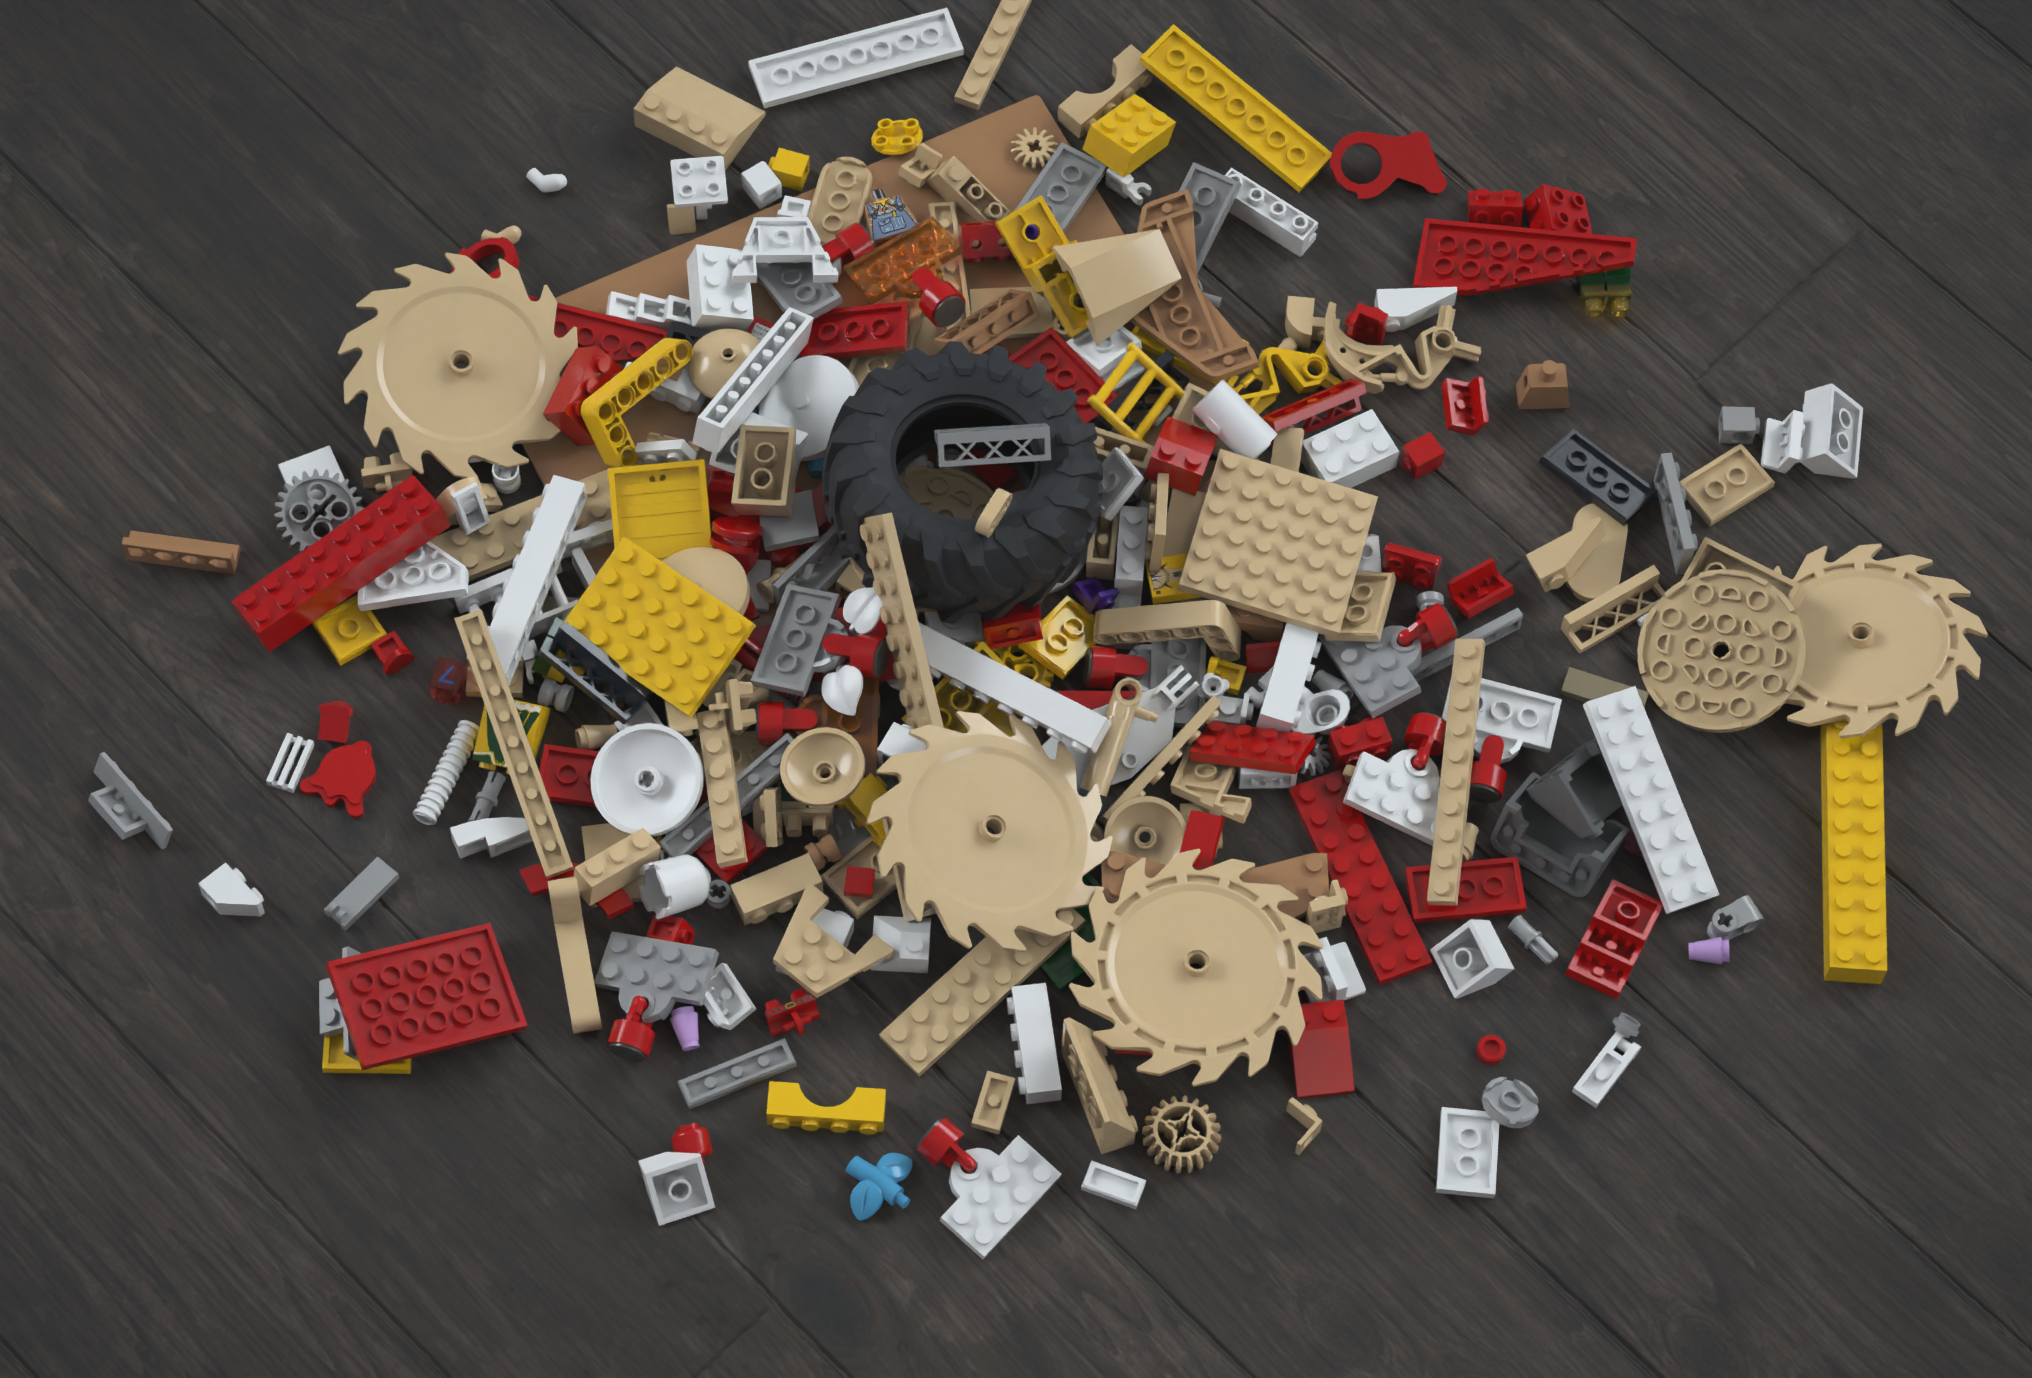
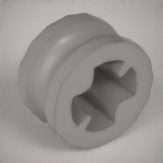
[706,880,731,909]

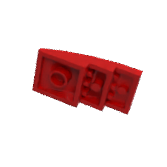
[1565,880,1663,999]

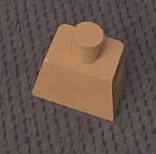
[1516,360,1570,409]

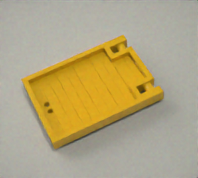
[608,459,713,561]

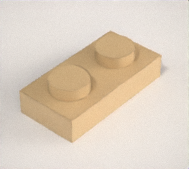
[971,1071,1015,1134]

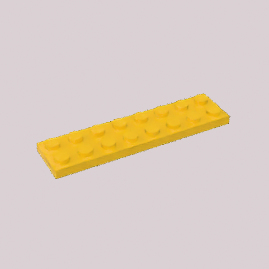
[1139,24,1332,193]

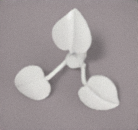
[821,587,883,716]

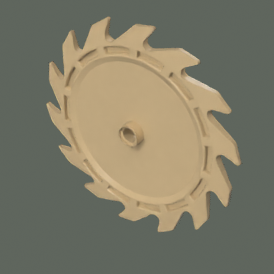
[338,252,578,478]
[1773,543,1988,738]
[866,711,1113,952]
[1069,849,1323,1087]

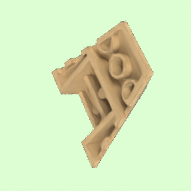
[1052,229,1182,346]

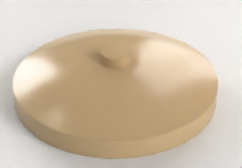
[662,547,750,616]

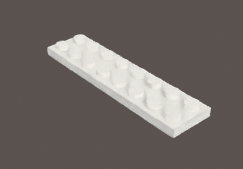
[748,8,964,109]
[1583,686,1719,914]

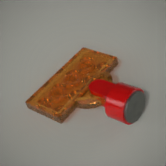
[843,216,966,327]

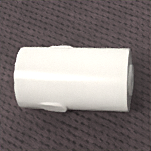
[1192,379,1277,459]

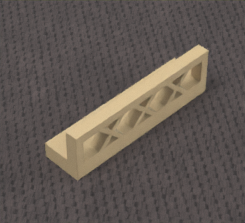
[1561,565,1665,654]

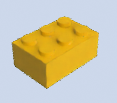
[1082,94,1176,178]

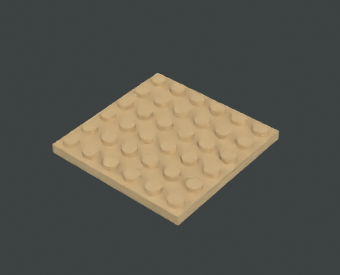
[1177,449,1378,638]

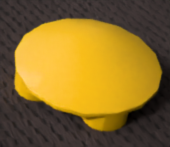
[871,118,923,155]

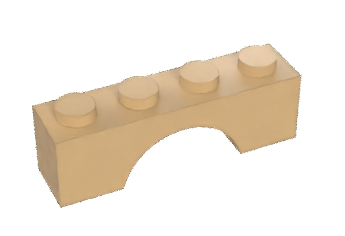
[1057,44,1153,139]

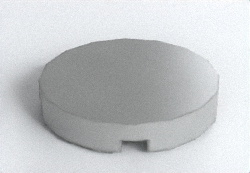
[1481,1077,1539,1128]

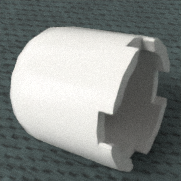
[639,855,711,919]

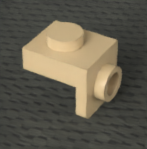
[898,143,942,188]

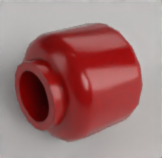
[671,1123,713,1164]

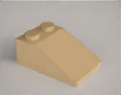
[731,425,796,517]

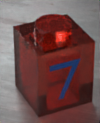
[429,656,467,704]

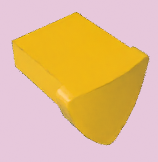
[1207,656,1247,695]

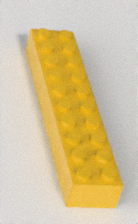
[1821,720,1887,984]

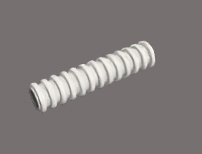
[413,720,479,825]

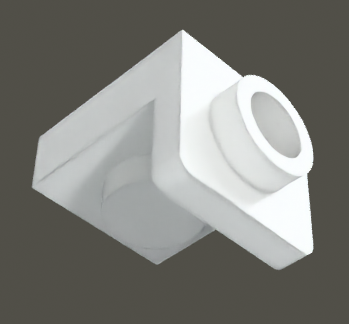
[1212,693,1254,725]

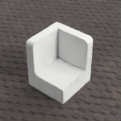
[742,161,782,209]

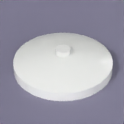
[759,355,859,461]
[591,723,704,837]

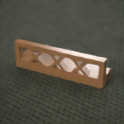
[933,289,1039,354]
[122,531,240,574]

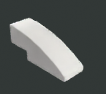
[450,817,533,859]

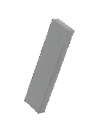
[678,1038,796,1110]

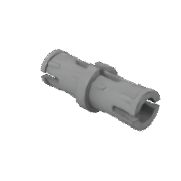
[468,771,506,822]

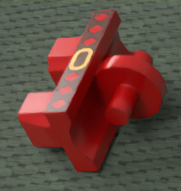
[765,989,820,1036]

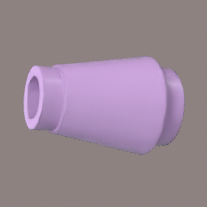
[1689,936,1730,965]
[670,1006,699,1051]

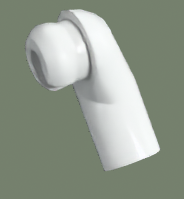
[526,168,567,193]

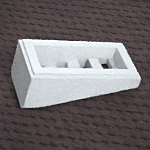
[451,482,491,535]

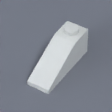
[1375,287,1457,332]

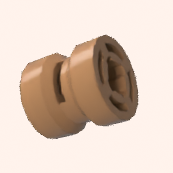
[804,834,842,871]

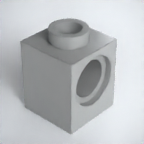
[1718,406,1760,444]

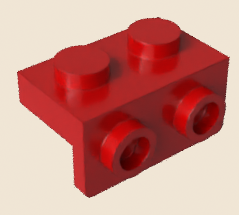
[1467,189,1523,227]
[1344,303,1389,346]
[1441,376,1489,436]
[1447,558,1514,619]

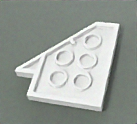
[357,541,469,611]

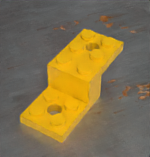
[995,195,1090,338]

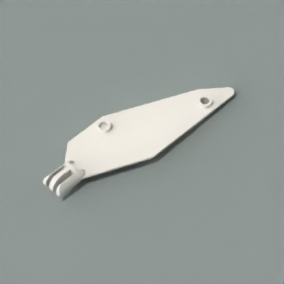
[1042,665,1200,792]

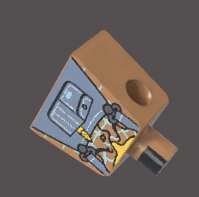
[865,189,920,253]

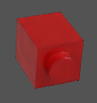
[1400,432,1445,479]

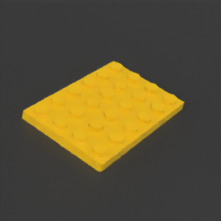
[562,536,756,718]

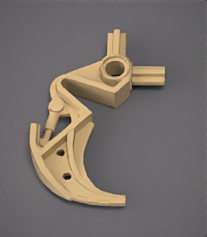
[1324,302,1481,394]

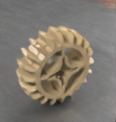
[1142,1095,1221,1174]

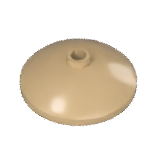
[688,329,760,399]
[780,727,865,807]
[1103,796,1187,865]

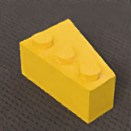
[836,773,887,848]

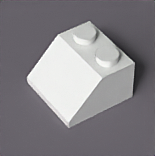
[1430,919,1514,998]

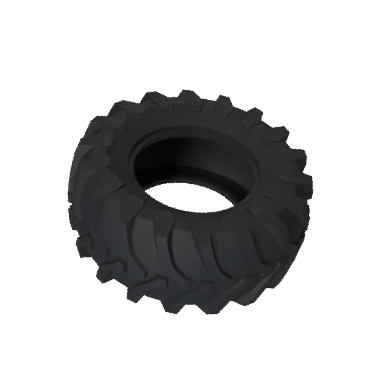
[822,341,1103,624]

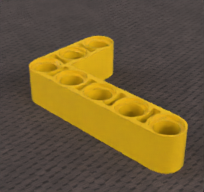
[581,338,693,468]

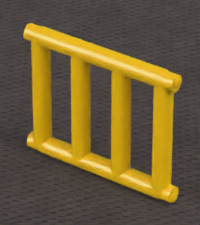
[1087,342,1184,444]

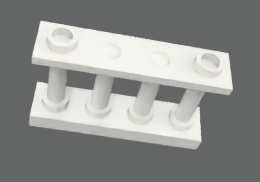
[454,564,578,639]

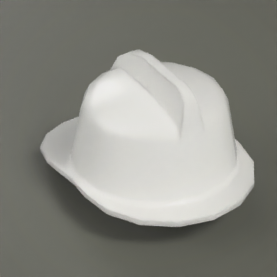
[1291,689,1350,735]

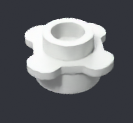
[1197,673,1230,702]

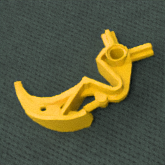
[1227,339,1343,461]

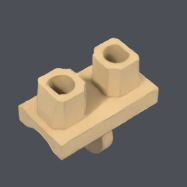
[361,452,413,492]
[709,679,756,731]

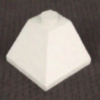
[871,916,931,973]
[638,1152,715,1226]

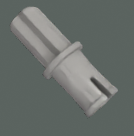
[1508,915,1558,965]

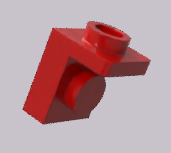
[646,915,695,945]

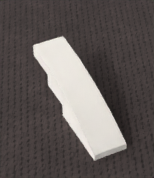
[606,291,692,331]

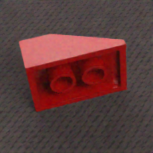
[1144,416,1218,496]
[1286,1000,1355,1099]

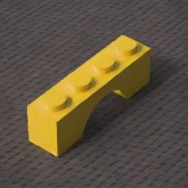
[766,1081,886,1135]

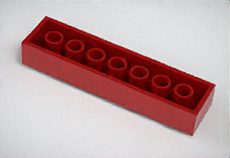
[231,475,451,653]

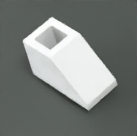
[199,863,265,917]

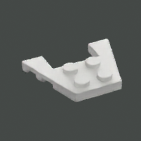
[732,217,838,283]

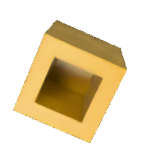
[768,148,810,192]

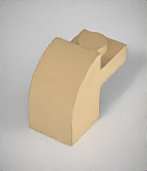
[1285,296,1340,349]
[436,476,503,525]

